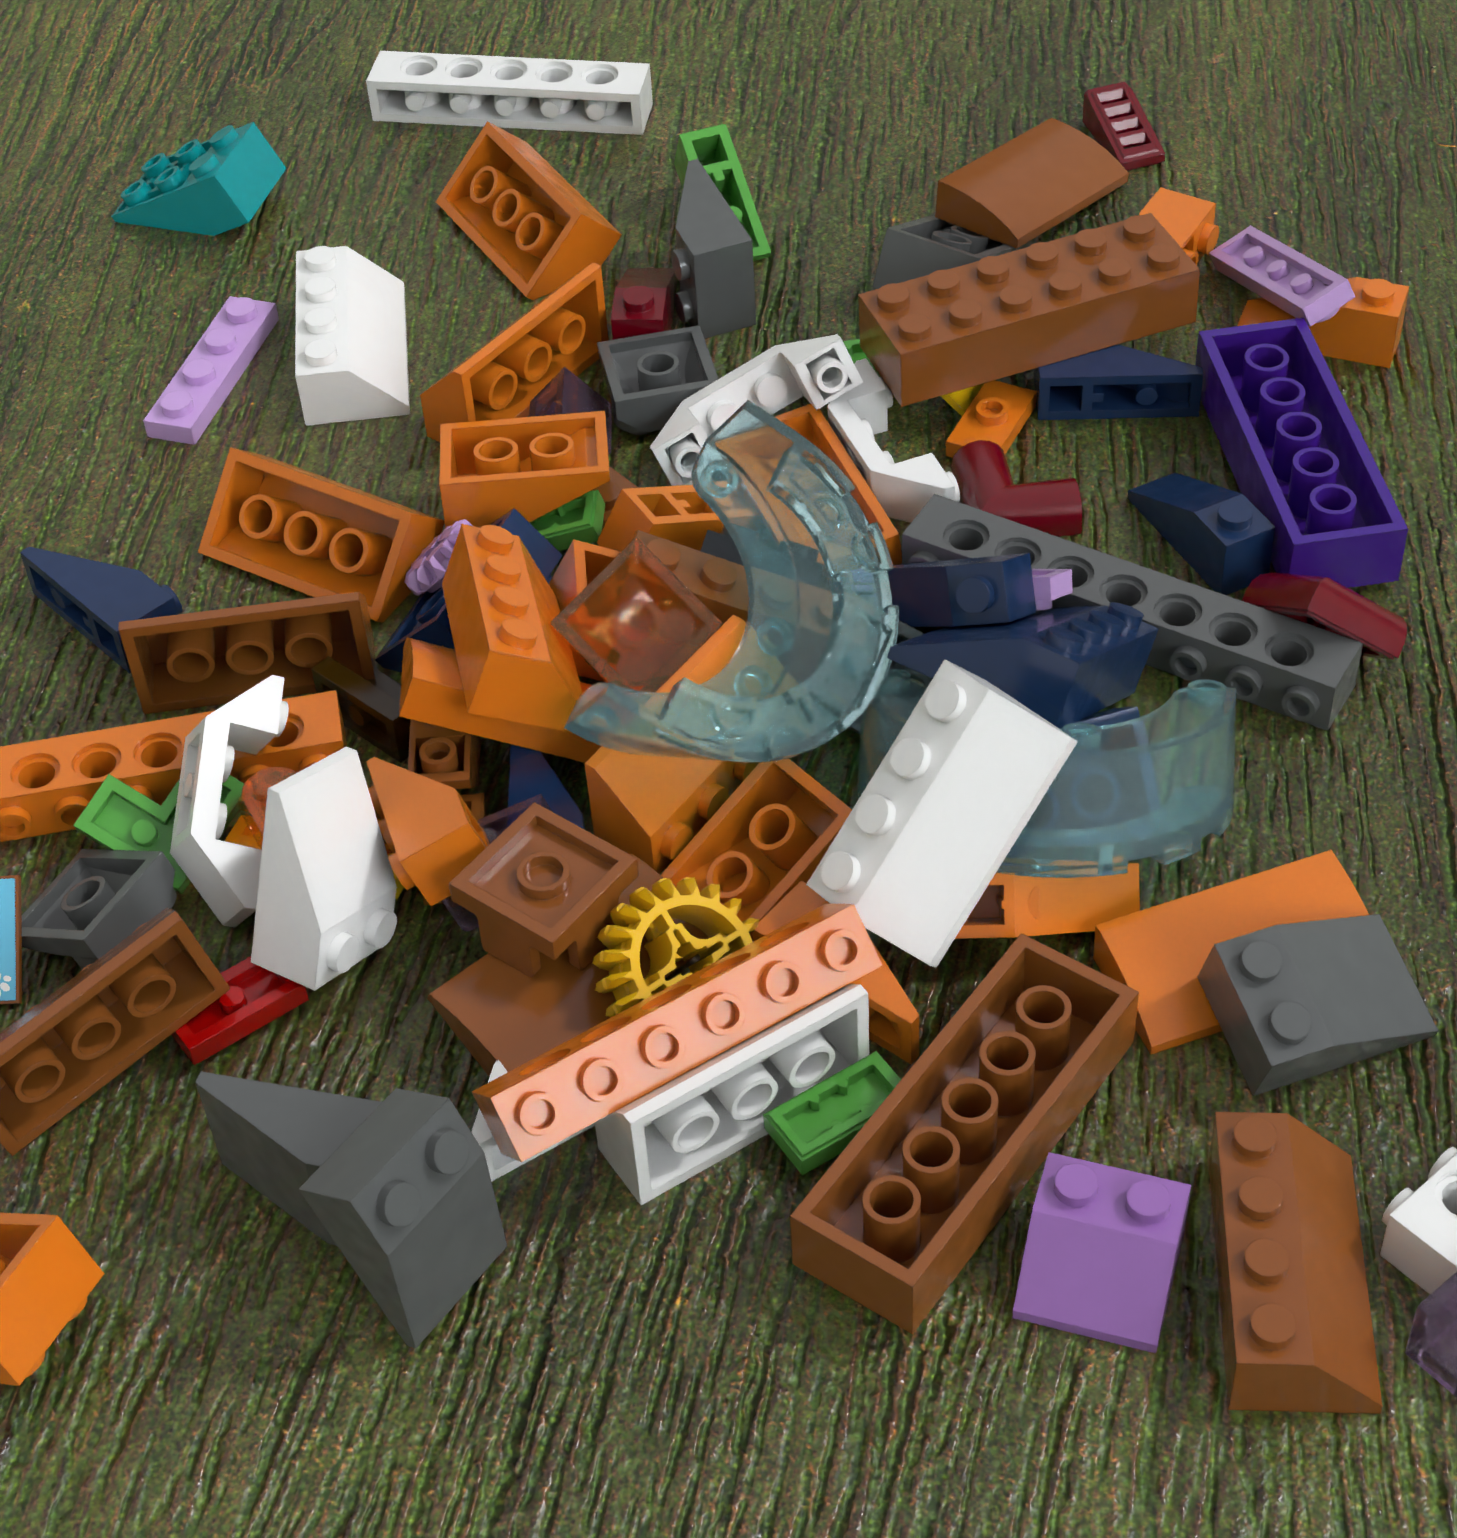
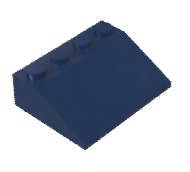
[887,602,1159,730]

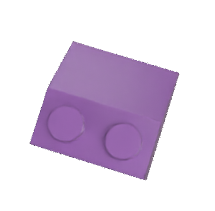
[1012,1152,1191,1353]

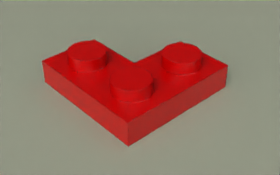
[171,956,309,1066]

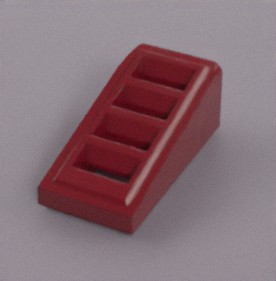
[1082,82,1165,171]

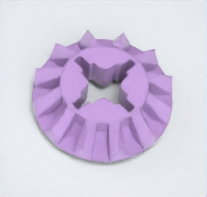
[405,519,473,596]

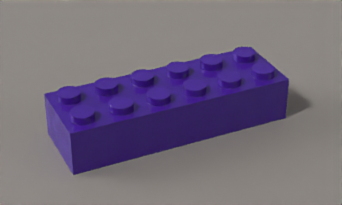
[1195,317,1408,588]

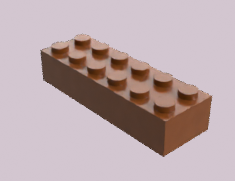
[858,213,1200,407]
[790,933,1139,1334]

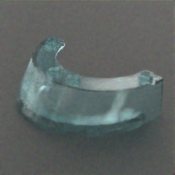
[564,400,899,763]
[857,669,1236,878]

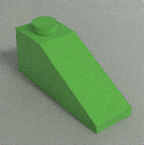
[674,124,771,261]

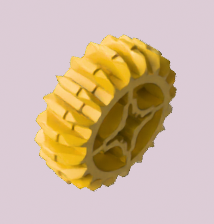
[592,877,759,1018]

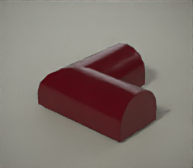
[951,440,1082,537]
[1242,572,1407,660]

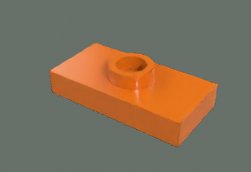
[946,380,1037,458]

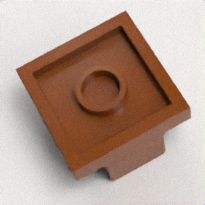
[449,802,639,977]

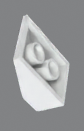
[251,746,397,991]

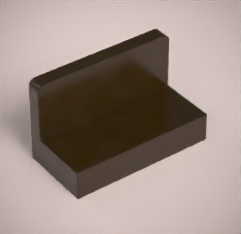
[311,656,411,763]

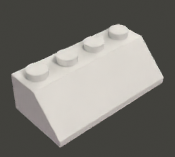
[295,246,410,426]
[806,659,1078,968]
[595,984,869,1205]

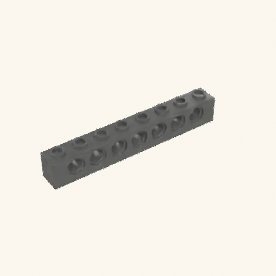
[902,494,1363,731]

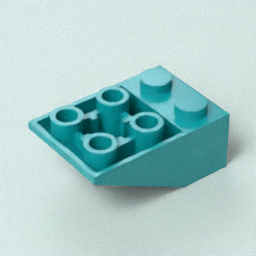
[111,122,287,236]

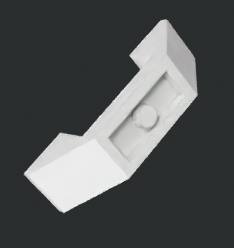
[650,334,863,486]
[827,358,960,523]
[170,675,289,928]

